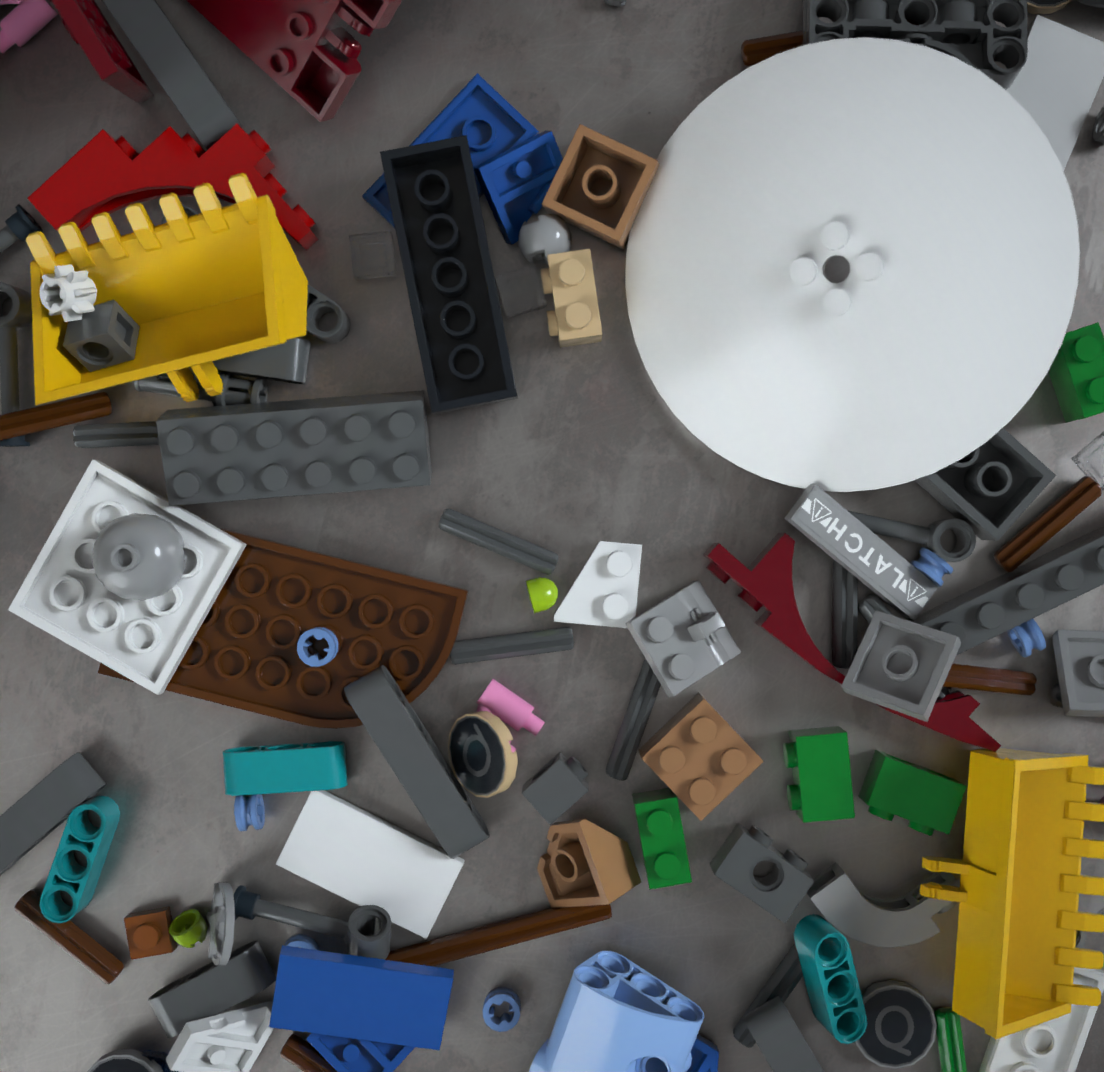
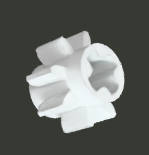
[39,264,97,322]

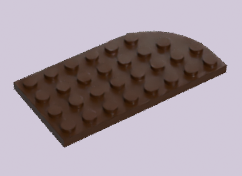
[98,527,469,729]

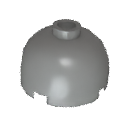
[92,513,186,600]

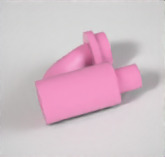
[0,0,58,54]
[476,679,545,752]

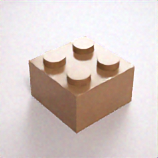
[542,124,659,250]
[638,692,764,821]

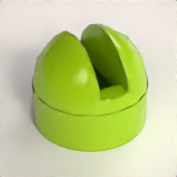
[526,577,558,613]
[169,909,208,948]

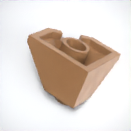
[537,819,642,908]

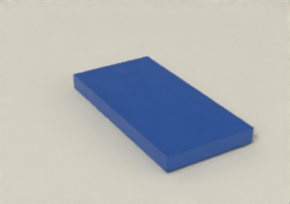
[362,73,539,229]
[269,945,454,1050]

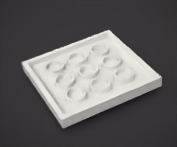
[8,459,247,695]

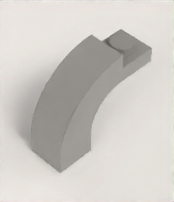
[807,862,960,948]

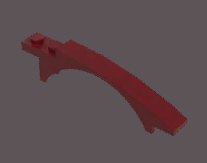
[703,533,1001,752]

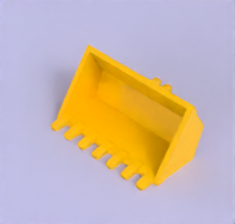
[26,173,308,405]
[920,748,1104,1039]

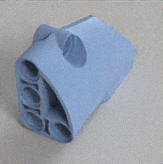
[529,950,705,1072]

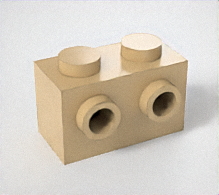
[540,249,603,348]

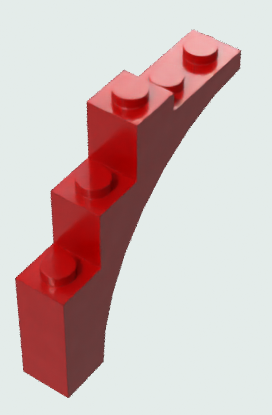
[27,123,319,251]

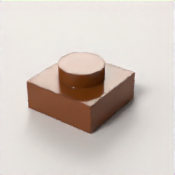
[124,906,177,960]

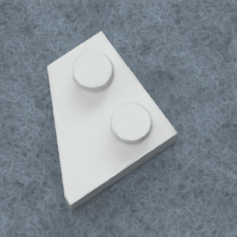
[554,541,642,628]
[166,1000,274,1072]

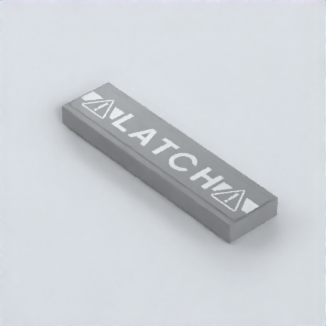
[785,484,938,621]

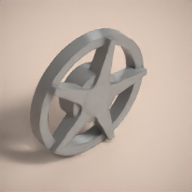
[206,882,235,966]

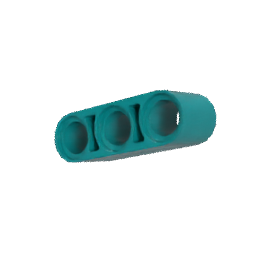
[223,741,348,796]
[40,795,120,923]
[794,914,867,1044]

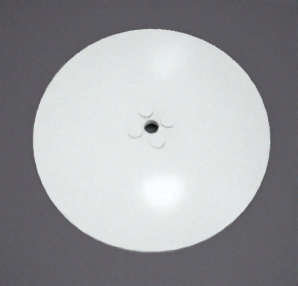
[625,37,1080,492]

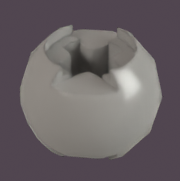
[518,214,572,264]

